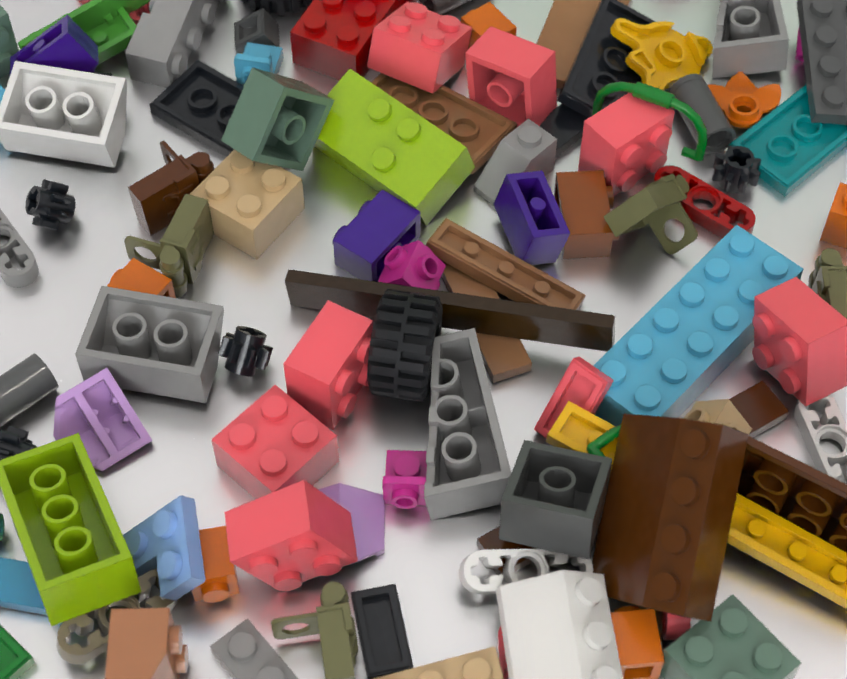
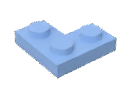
[123,495,206,601]

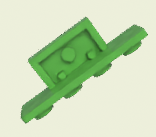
[18,0,150,65]

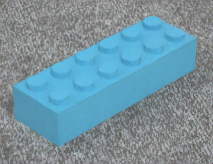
[593,225,804,426]

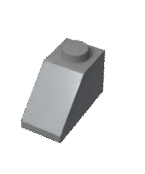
[474,118,557,206]

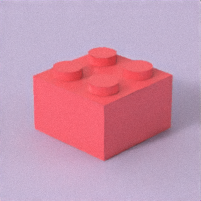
[367,2,473,94]
[465,26,557,127]
[578,93,675,196]
[752,277,847,406]
[283,300,373,430]
[211,385,339,499]
[225,480,358,591]

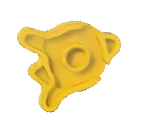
[611,18,713,90]

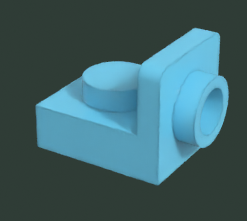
[234,42,284,85]

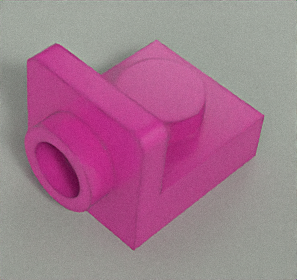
[382,450,427,509]

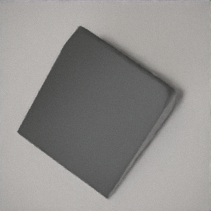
[234,8,280,53]

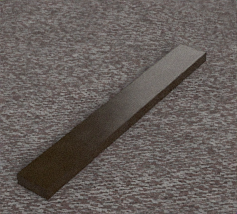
[284,270,615,352]

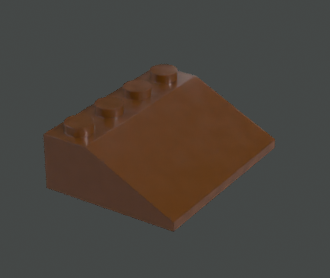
[592,414,749,622]
[737,436,847,553]

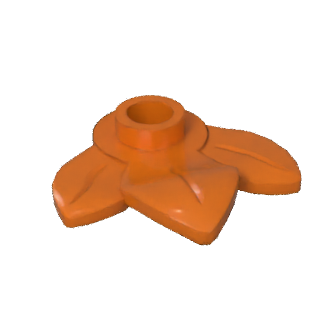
[708,71,781,128]

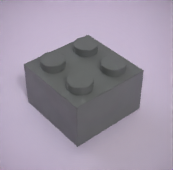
[499,440,612,560]

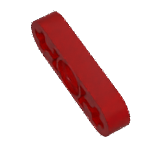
[653,165,756,239]

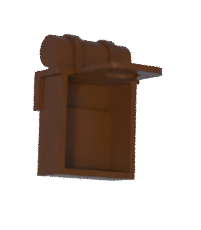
[128,141,215,236]

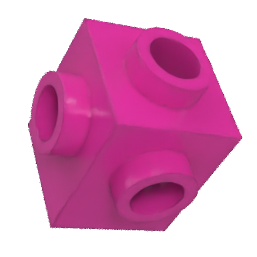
[378,240,446,290]

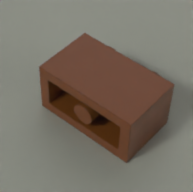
[554,170,619,259]

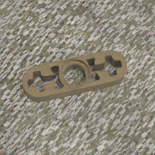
[57,569,178,664]

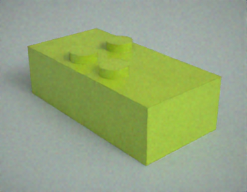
[314,69,475,226]
[0,433,141,627]

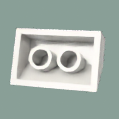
[0,61,127,168]
[496,570,623,679]

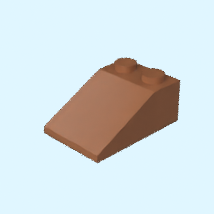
[105,608,188,679]

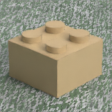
[190,149,305,260]

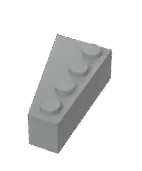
[125,0,225,88]
[712,0,789,79]
[424,328,511,520]

